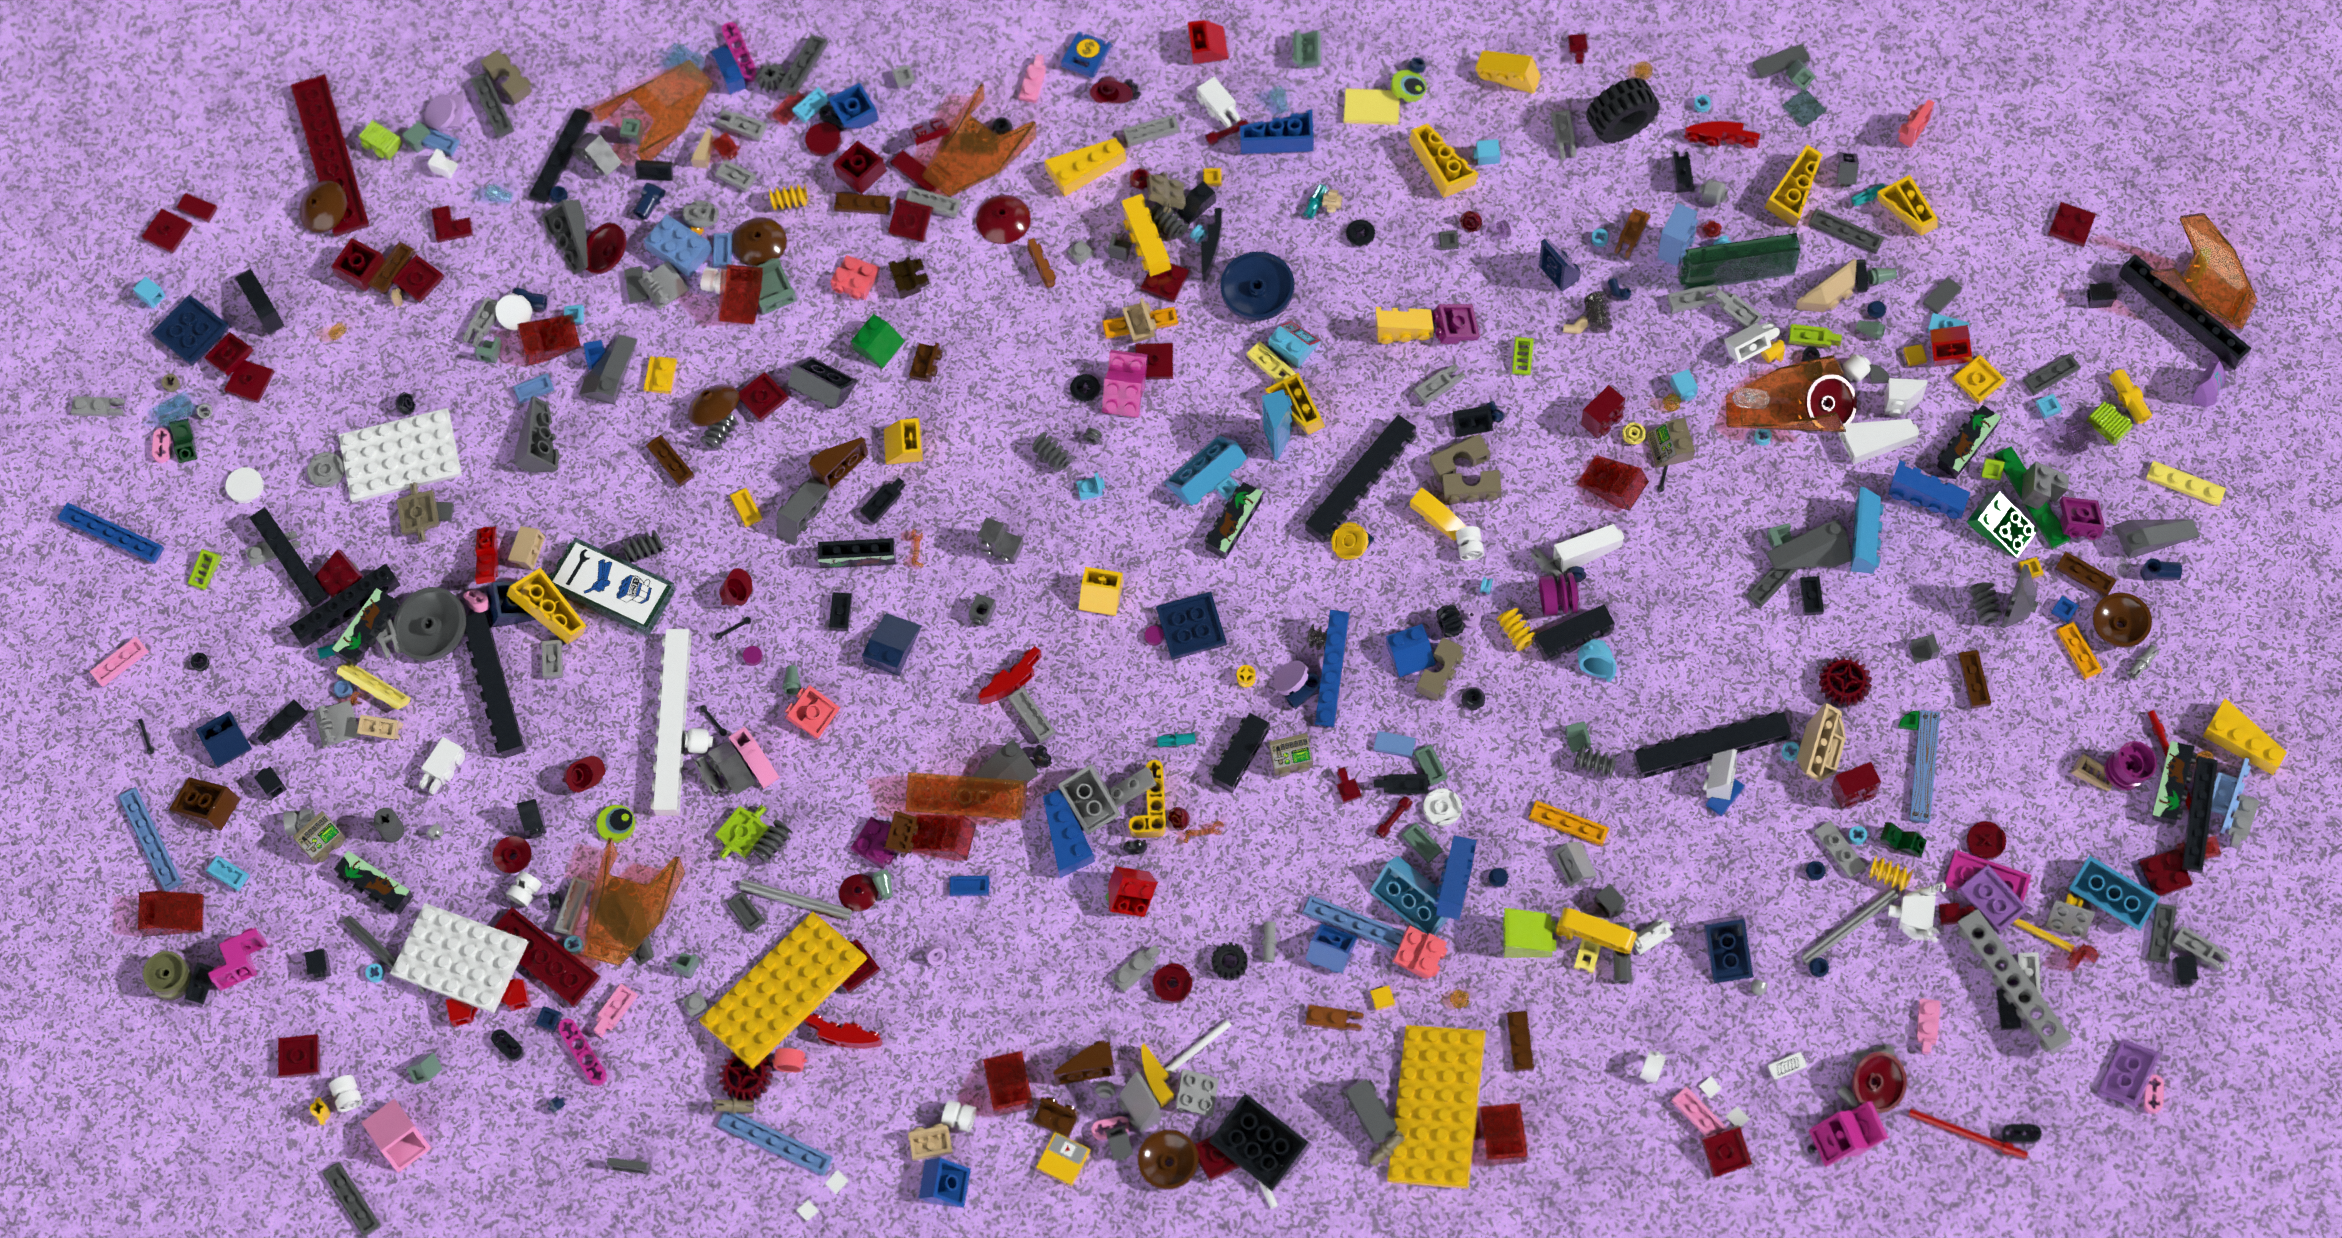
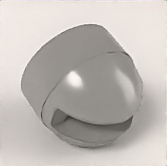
[197,402,213,419]
[426,823,444,840]
[1751,979,1768,996]

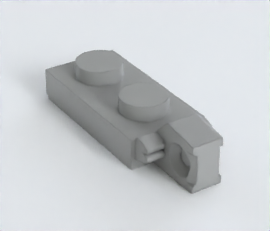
[1713,289,1763,328]
[2228,794,2259,849]
[1111,945,1160,993]

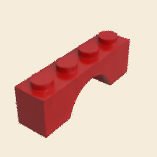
[446,978,531,1027]

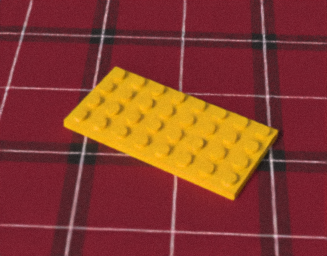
[699,912,867,1069]
[1387,1025,1486,1189]

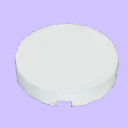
[495,293,532,330]
[225,467,264,503]
[1423,788,1462,827]

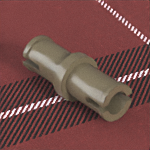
[712,1098,755,1114]
[1368,1130,1405,1167]

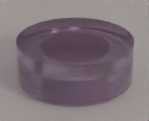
[1497,220,1511,239]

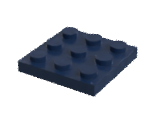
[151,294,230,366]
[1156,591,1227,660]

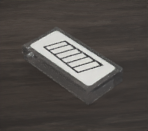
[1764,1049,1810,1084]

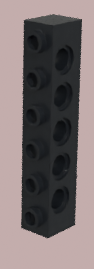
[289,563,401,648]

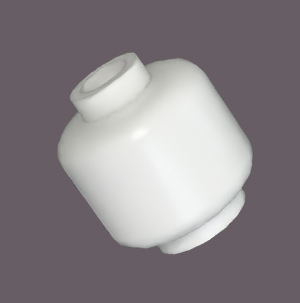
[1843,354,1871,382]
[684,728,713,754]

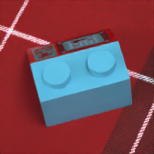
[1268,321,1321,368]

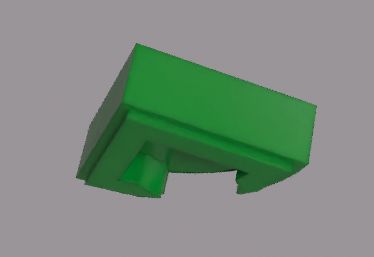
[1898,711,1920,731]

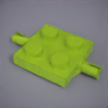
[715,804,769,860]

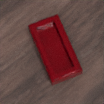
[177,192,218,223]

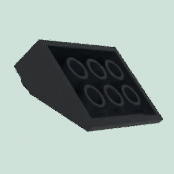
[1208,1093,1312,1191]

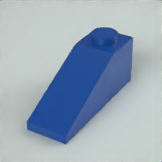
[711,45,746,94]

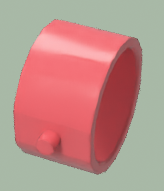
[771,1048,807,1073]

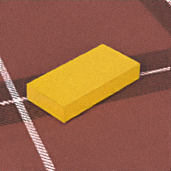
[729,488,763,528]

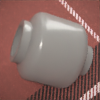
[1699,179,1728,206]

